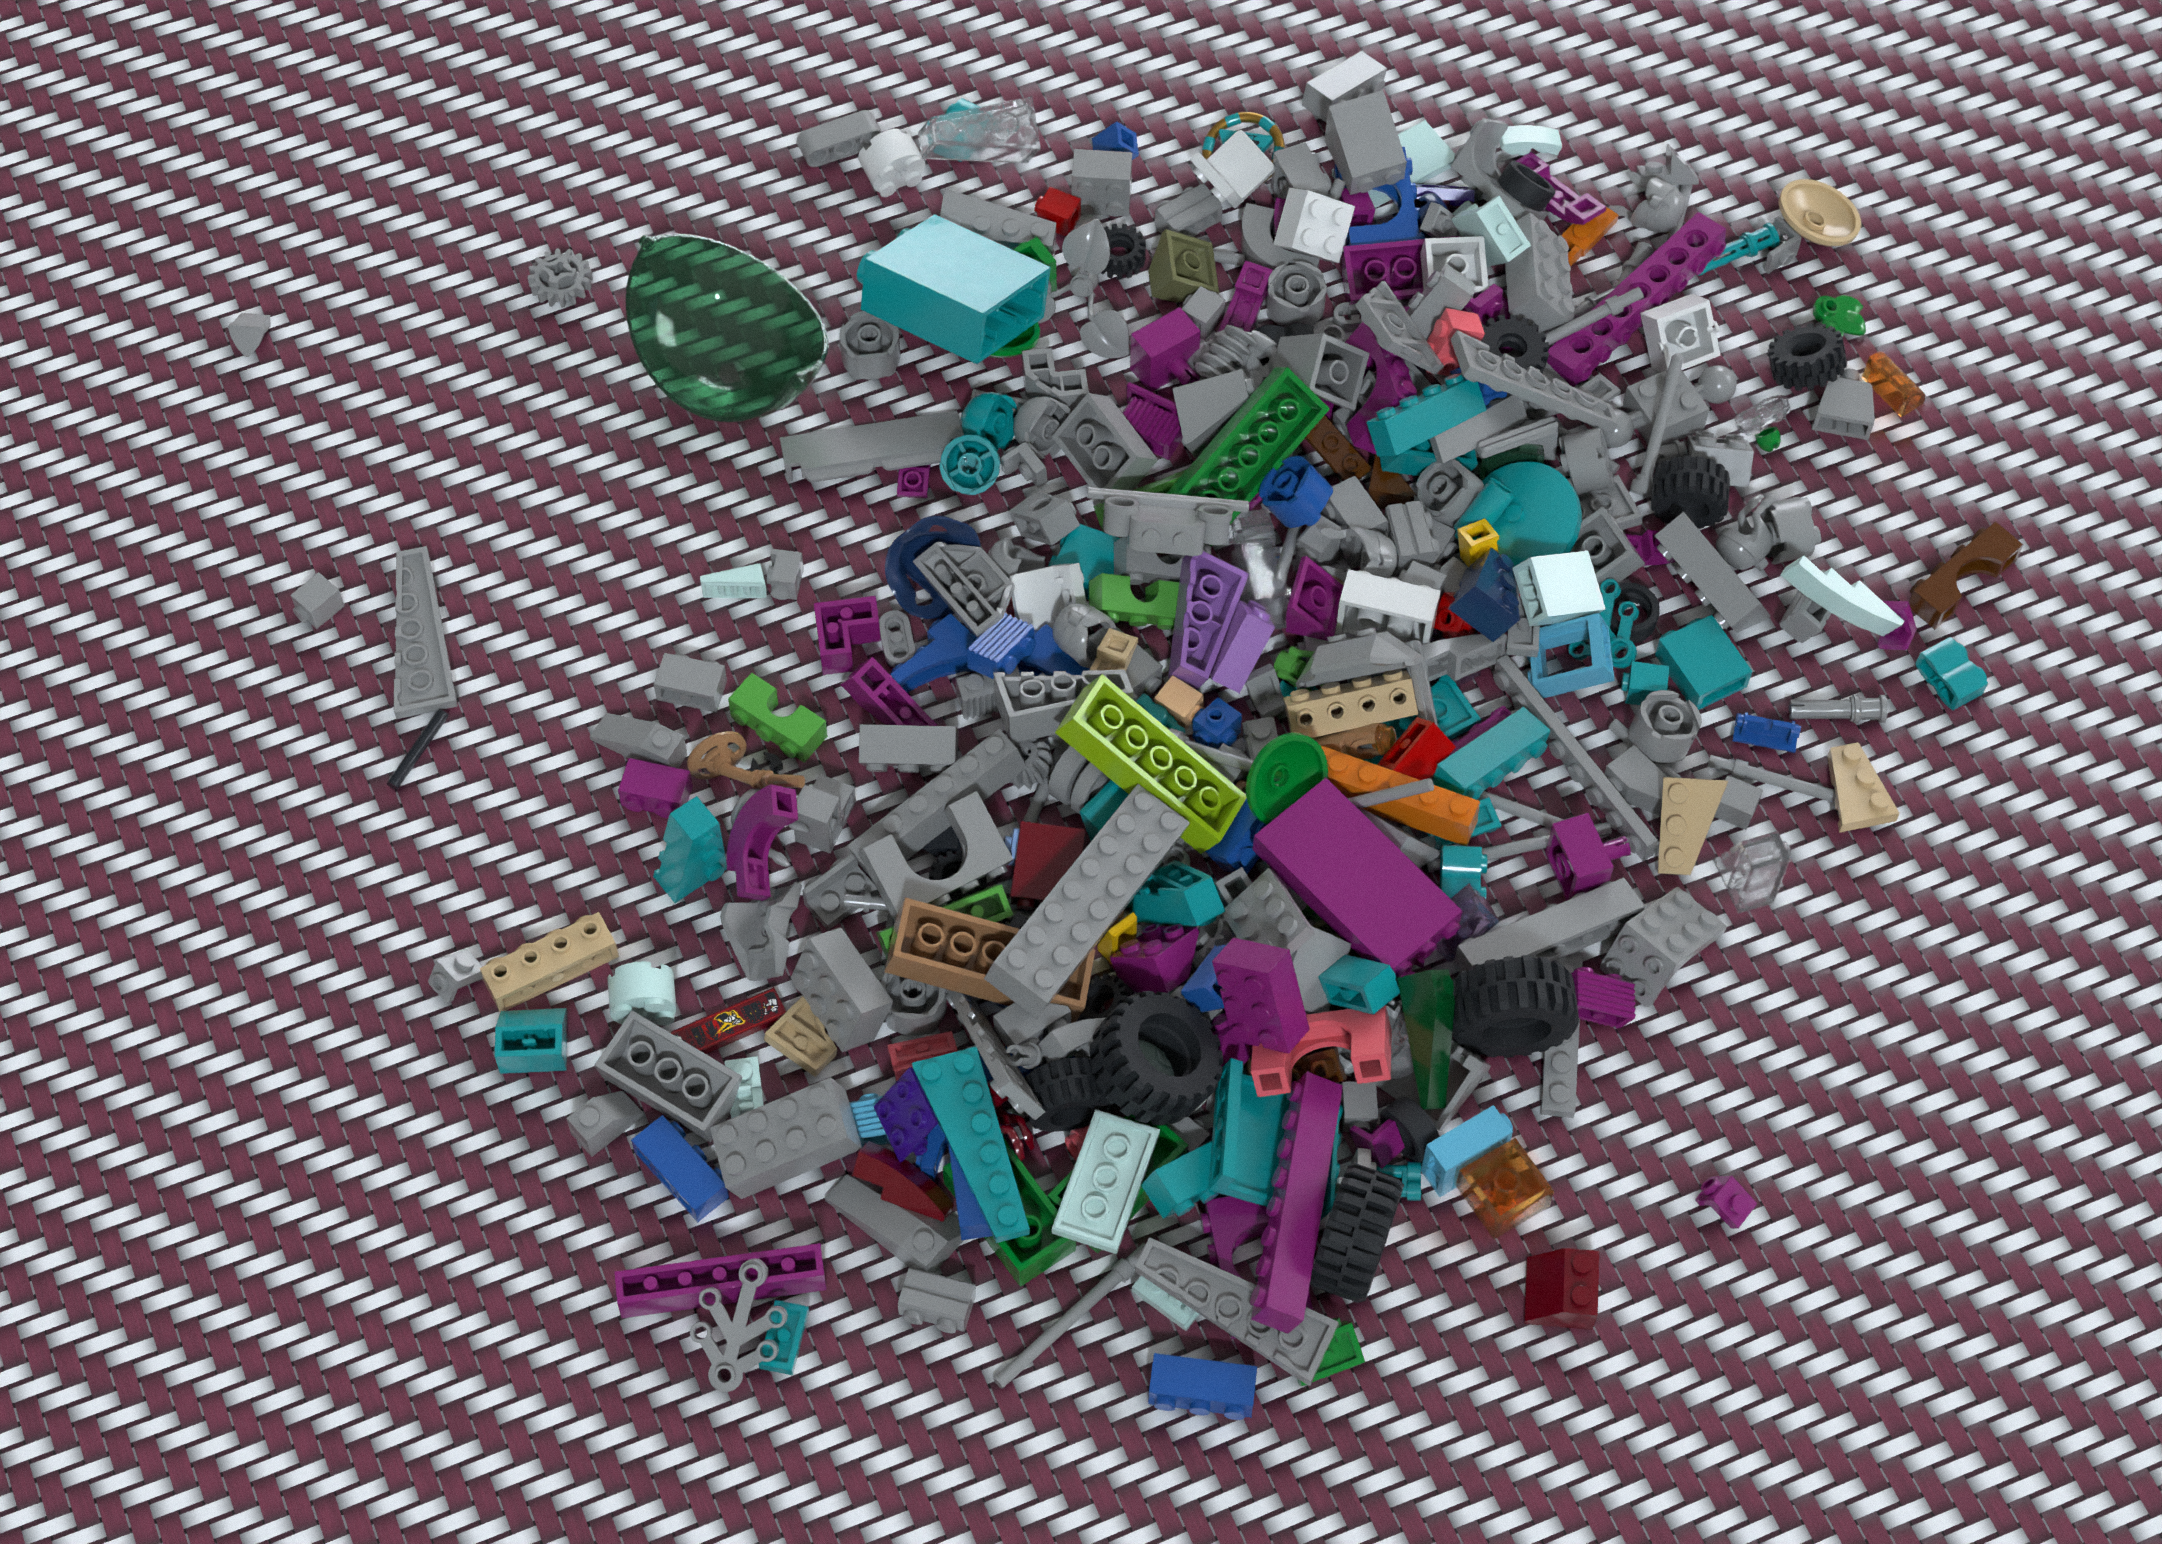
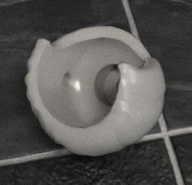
[987,538,1046,578]

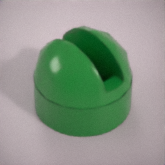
[1755,427,1781,452]

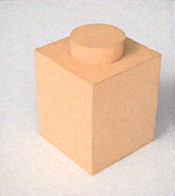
[1154,675,1205,730]

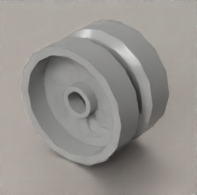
[1048,746,1111,814]

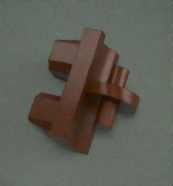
[1291,1047,1347,1083]

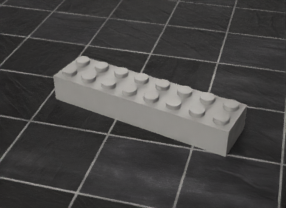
[984,784,1190,1019]

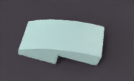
[1499,125,1562,156]

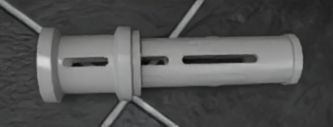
[1788,695,1887,723]

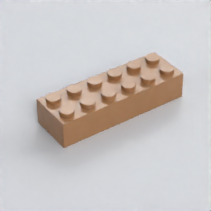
[884,897,1095,1023]

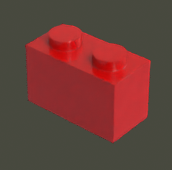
[1377,717,1456,780]

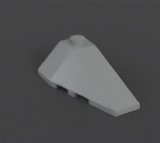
[825,1174,964,1273]

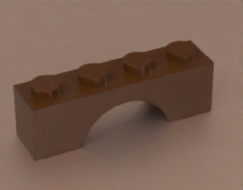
[1909,521,2023,630]

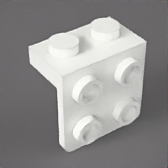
[1190,130,1276,208]
[1009,563,1088,631]

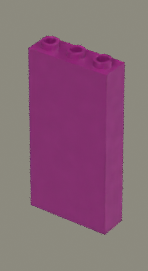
[1252,778,1462,978]

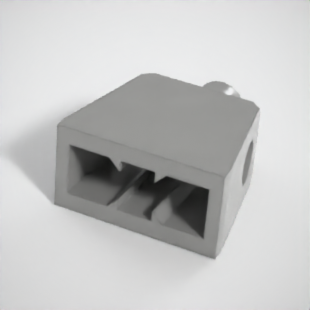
[1812,368,1875,440]

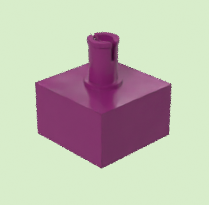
[1130,307,1201,392]
[1545,813,1631,901]

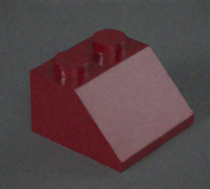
[1524,1248,1600,1330]

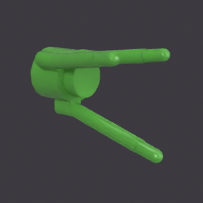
[1274,646,1327,692]

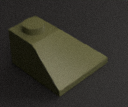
[1148,229,1219,303]

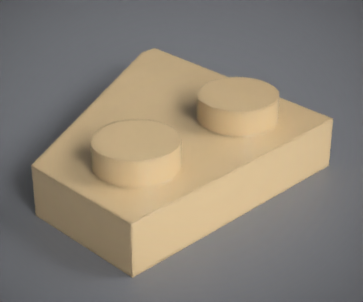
[764,996,837,1077]

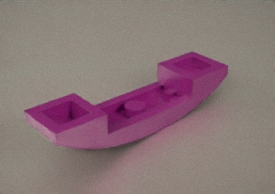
[1516,152,1606,225]
[1218,260,1273,332]

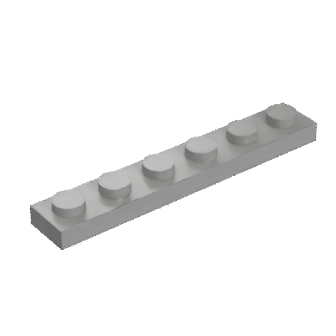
[1540,949,1583,1118]

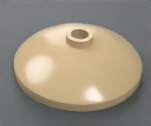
[1778,179,1861,246]

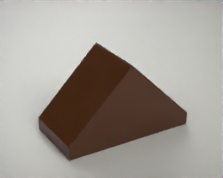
[1368,454,1416,510]

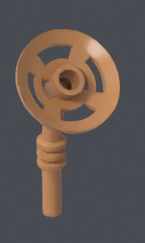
[687,731,805,789]

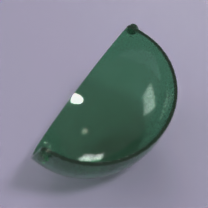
[625,233,829,422]

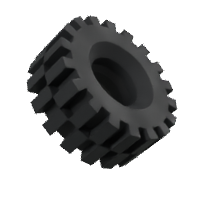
[1481,314,1550,374]
[1768,323,1847,391]

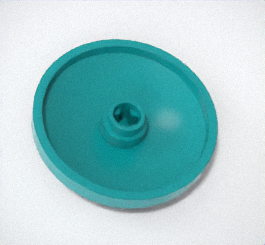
[1482,462,1582,567]

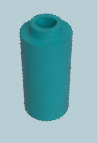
[1453,478,1515,540]

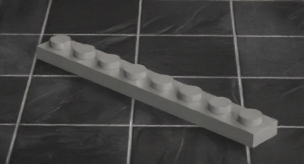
[1493,655,1658,861]

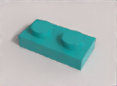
[758,1300,809,1375]

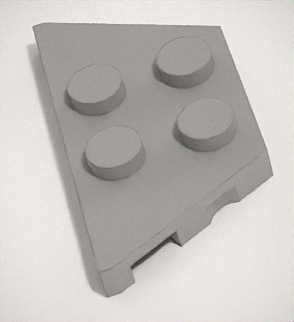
[1355,281,1444,374]

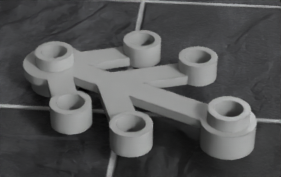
[690,1258,788,1392]

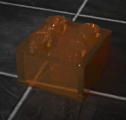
[1456,1138,1554,1239]

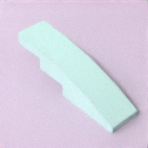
[1781,555,1904,636]

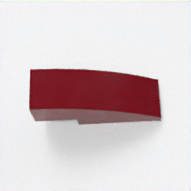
[852,1141,954,1222]

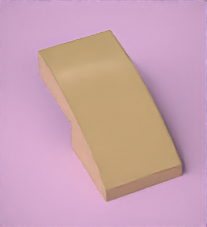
[1090,628,1138,672]

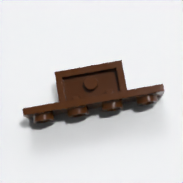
[1305,415,1371,481]

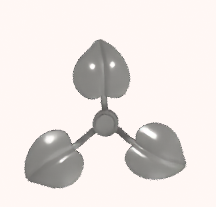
[1038,218,1130,358]

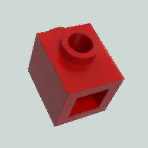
[1034,187,1081,236]

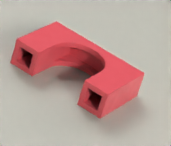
[1251,1005,1392,1097]

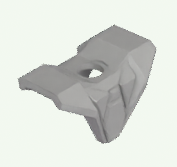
[720,882,802,981]

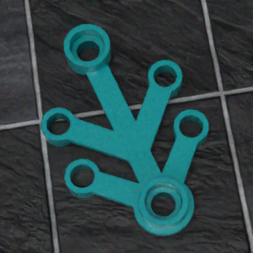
[1551,579,1639,668]

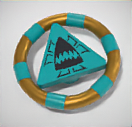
[1202,112,1285,183]

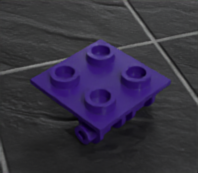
[874,1067,939,1162]

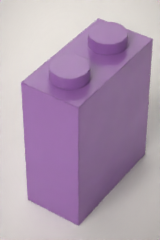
[1210,600,1275,694]

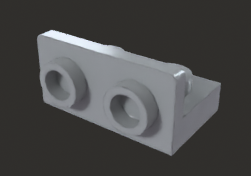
[802,854,879,931]

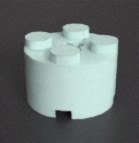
[608,961,676,1025]

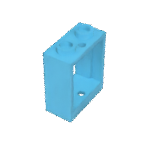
[1527,613,1615,698]
[1421,1105,1513,1197]

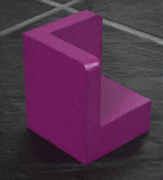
[1349,1119,1405,1168]

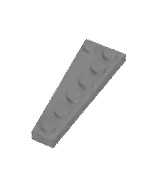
[1451,330,1619,433]
[394,546,458,719]
[946,989,1045,1120]
[1135,1237,1339,1386]

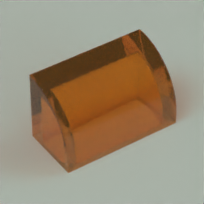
[1862,352,1926,417]

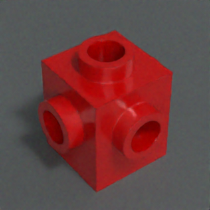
[1434,592,1477,639]

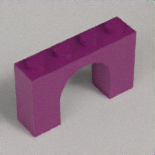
[1345,322,1418,454]
[1200,1196,1313,1339]

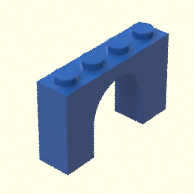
[1334,147,1425,246]

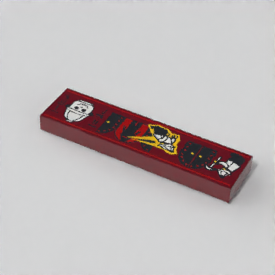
[669,987,786,1054]

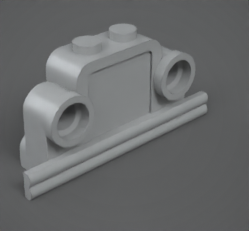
[1087,487,1249,556]

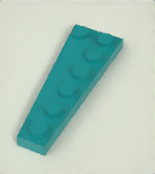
[912,1046,1030,1243]

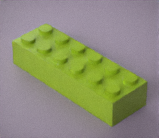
[1055,674,1247,854]

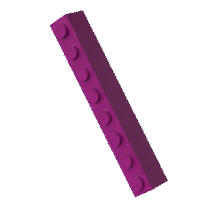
[1250,1072,1343,1334]

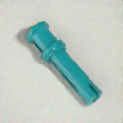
[1698,222,1780,276]

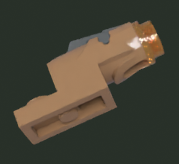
[1313,723,1397,760]

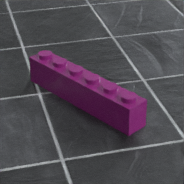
[614,1243,827,1319]

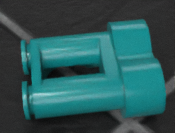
[1376,1162,1421,1201]

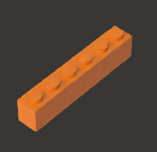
[1320,745,1480,846]

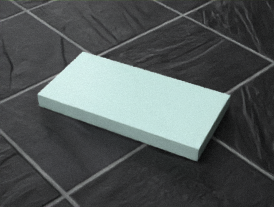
[1332,120,1455,208]
[1052,1109,1160,1254]

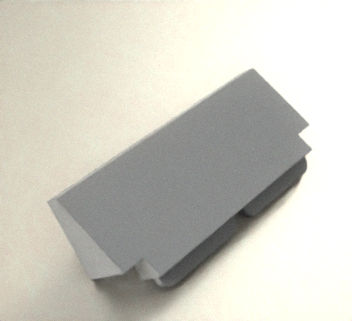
[780,410,964,482]

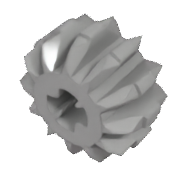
[1009,738,1054,790]

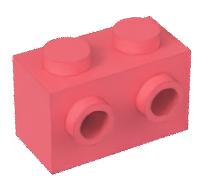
[1427,308,1485,376]

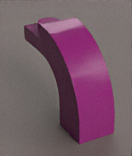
[726,784,798,901]

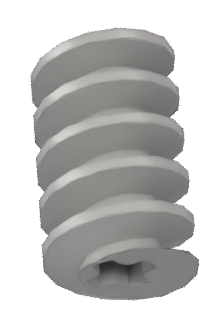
[1194,325,1258,380]

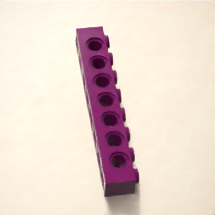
[1547,212,1726,387]

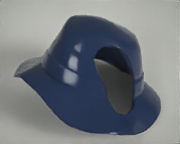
[885,516,981,619]

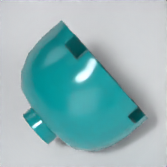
[961,392,1017,450]
[940,434,1001,495]

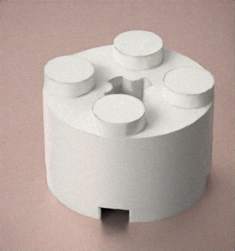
[858,129,925,197]

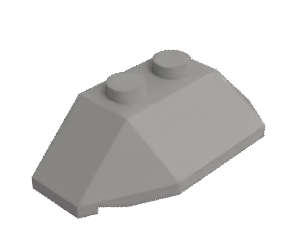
[913,542,1015,637]
[1296,627,1424,689]

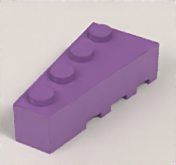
[1168,551,1249,690]

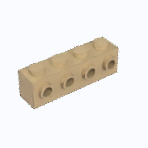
[1283,669,1418,738]
[480,912,619,1012]

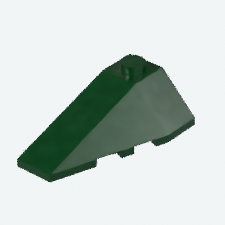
[1397,969,1455,1110]

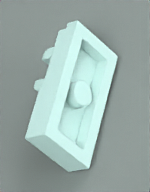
[725,1056,764,1119]
[1132,1276,1200,1331]

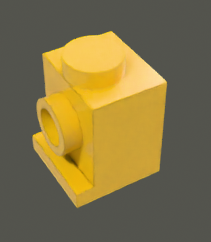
[1457,519,1499,567]

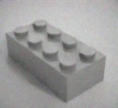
[1505,213,1575,334]
[710,1077,862,1199]

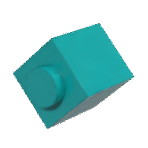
[1621,661,1669,706]

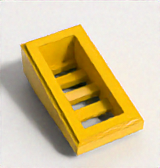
[1097,913,1137,965]

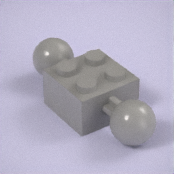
[1600,365,1737,448]

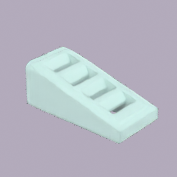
[700,563,767,598]

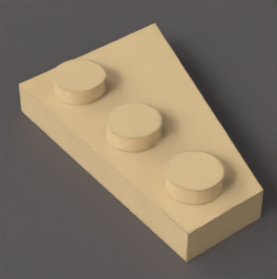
[1827,742,1900,833]
[1658,777,1729,876]

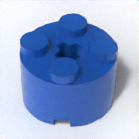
[1259,456,1333,528]

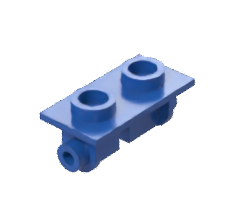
[1732,712,1801,753]

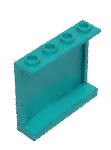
[1208,1058,1343,1221]

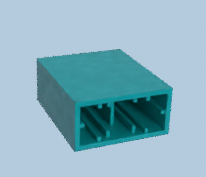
[857,214,1051,364]

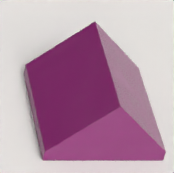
[1286,556,1344,641]

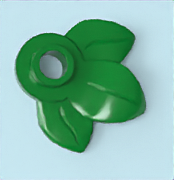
[1813,295,1866,336]

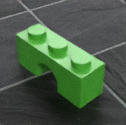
[1089,573,1179,630]
[728,673,828,763]

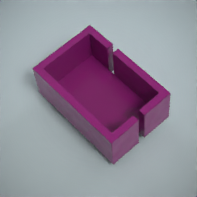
[1212,938,1310,1054]

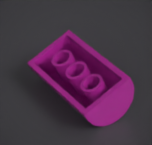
[1342,236,1459,305]

